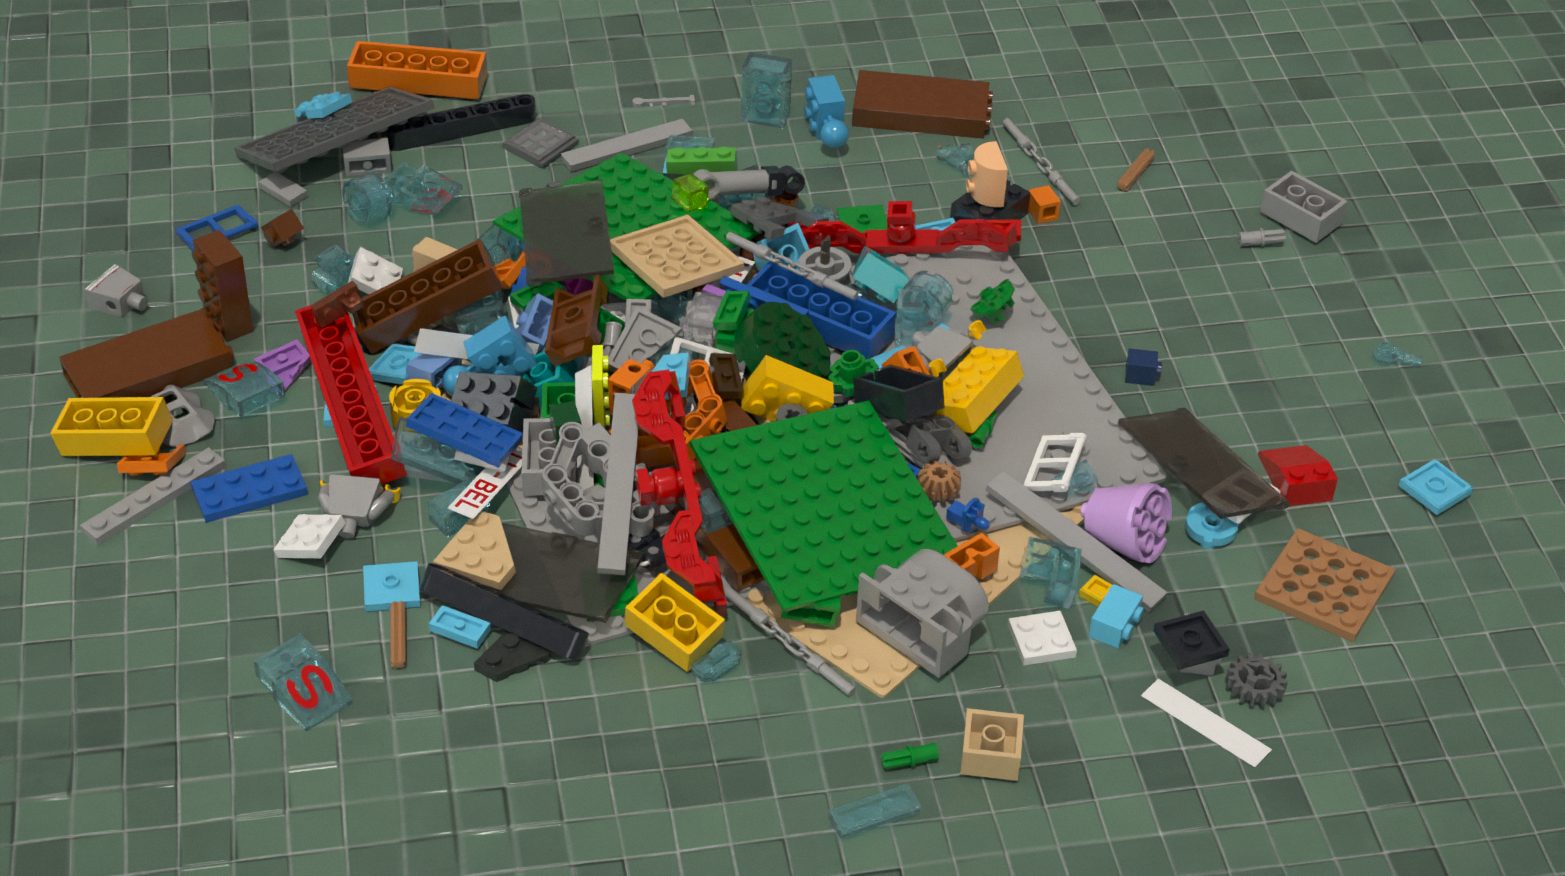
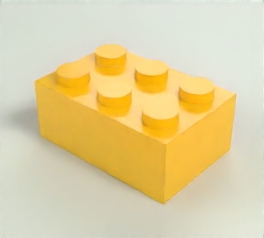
[741,355,834,422]
[624,573,725,672]

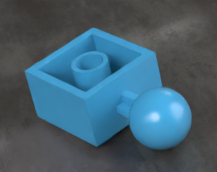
[804,75,849,148]
[442,315,537,396]

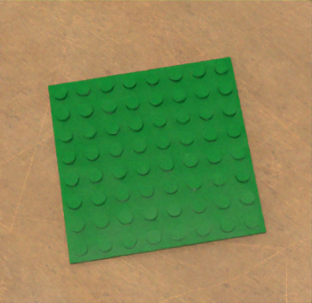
[493,153,762,301]
[689,401,958,612]

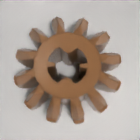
[917,460,961,503]

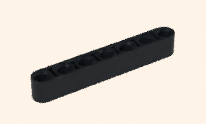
[386,94,536,151]
[419,563,589,660]

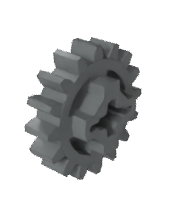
[1226,653,1288,707]

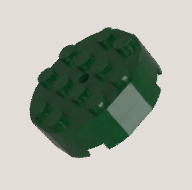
[734,302,831,380]

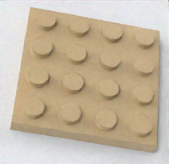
[608,215,744,298]

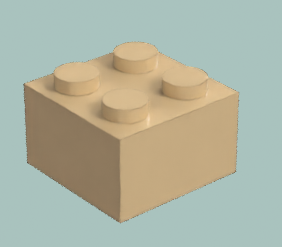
[960,708,1024,781]

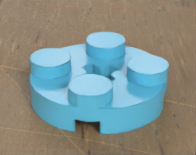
[1185,502,1238,549]

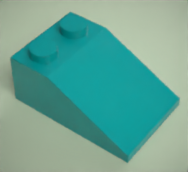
[852,246,910,303]
[521,351,577,406]

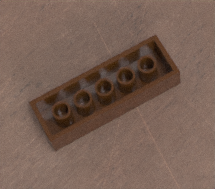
[352,238,504,354]

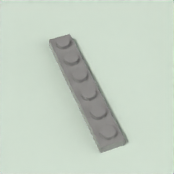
[80,447,226,546]

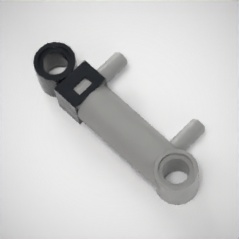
[691,165,805,206]

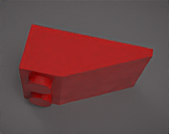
[1258,445,1338,507]

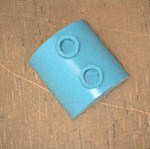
[753,223,809,271]

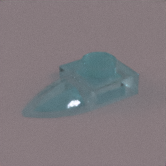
[1045,460,1098,493]

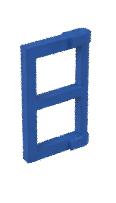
[175,204,258,251]

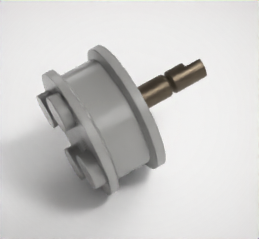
[798,235,851,287]

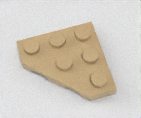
[433,511,516,590]

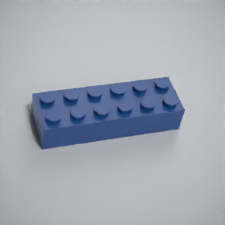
[747,261,896,359]

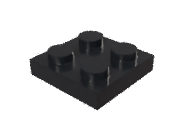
[1153,610,1230,670]

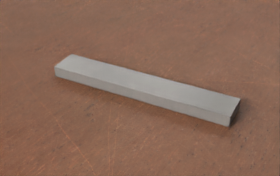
[561,119,693,172]

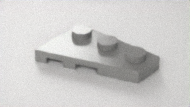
[608,306,682,373]

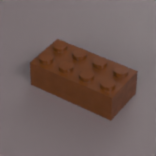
[192,230,253,342]

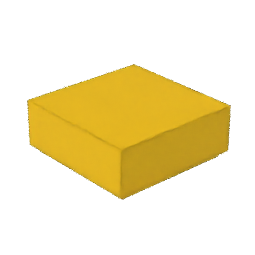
[1079,575,1112,607]

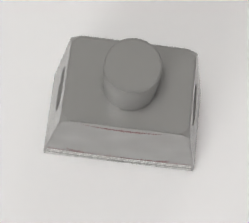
[84,264,148,317]

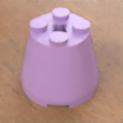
[1081,483,1172,563]

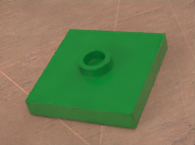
[837,205,887,233]

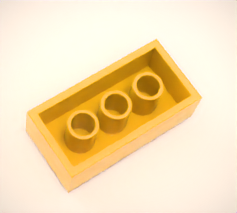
[927,346,1024,433]
[50,397,173,456]

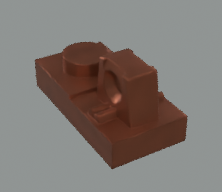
[311,281,364,328]

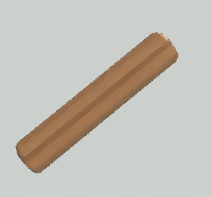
[1117,148,1155,191]
[390,601,406,669]

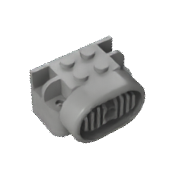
[856,549,989,678]

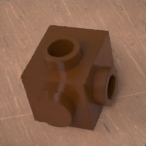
[261,208,305,247]

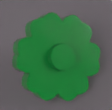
[828,350,879,396]

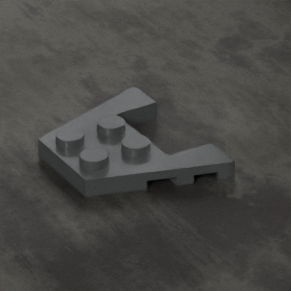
[730,197,829,239]

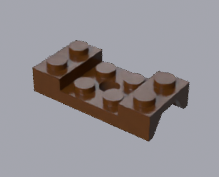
[544,274,608,366]

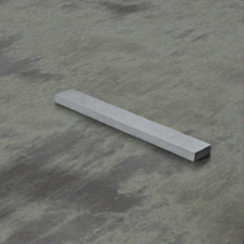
[597,393,639,575]
[986,471,1168,613]

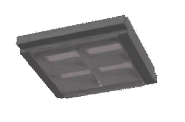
[502,118,579,168]

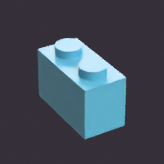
[1088,584,1144,649]

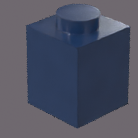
[1125,348,1162,386]

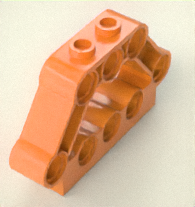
[608,360,728,468]

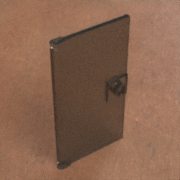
[519,180,614,286]
[1118,407,1290,519]
[485,523,645,623]

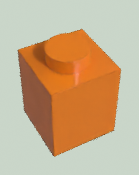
[1028,185,1061,224]

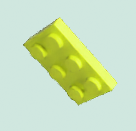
[592,345,610,429]

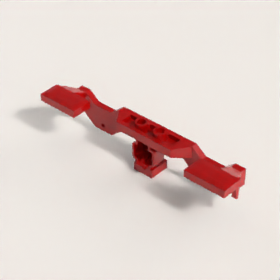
[788,201,1022,254]
[632,369,727,617]

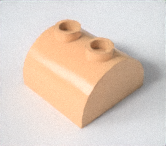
[966,141,1008,207]

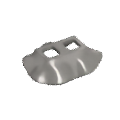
[151,384,215,447]

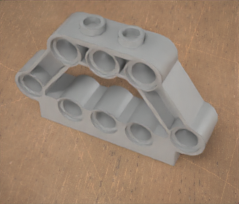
[542,422,661,537]

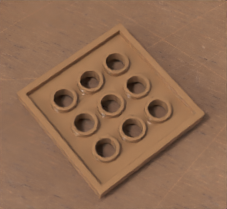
[1254,528,1396,643]

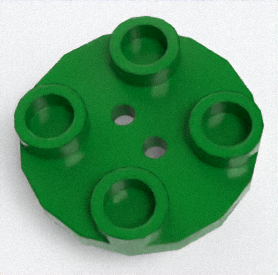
[970,279,1015,325]

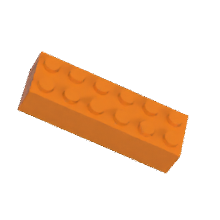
[347,41,487,99]

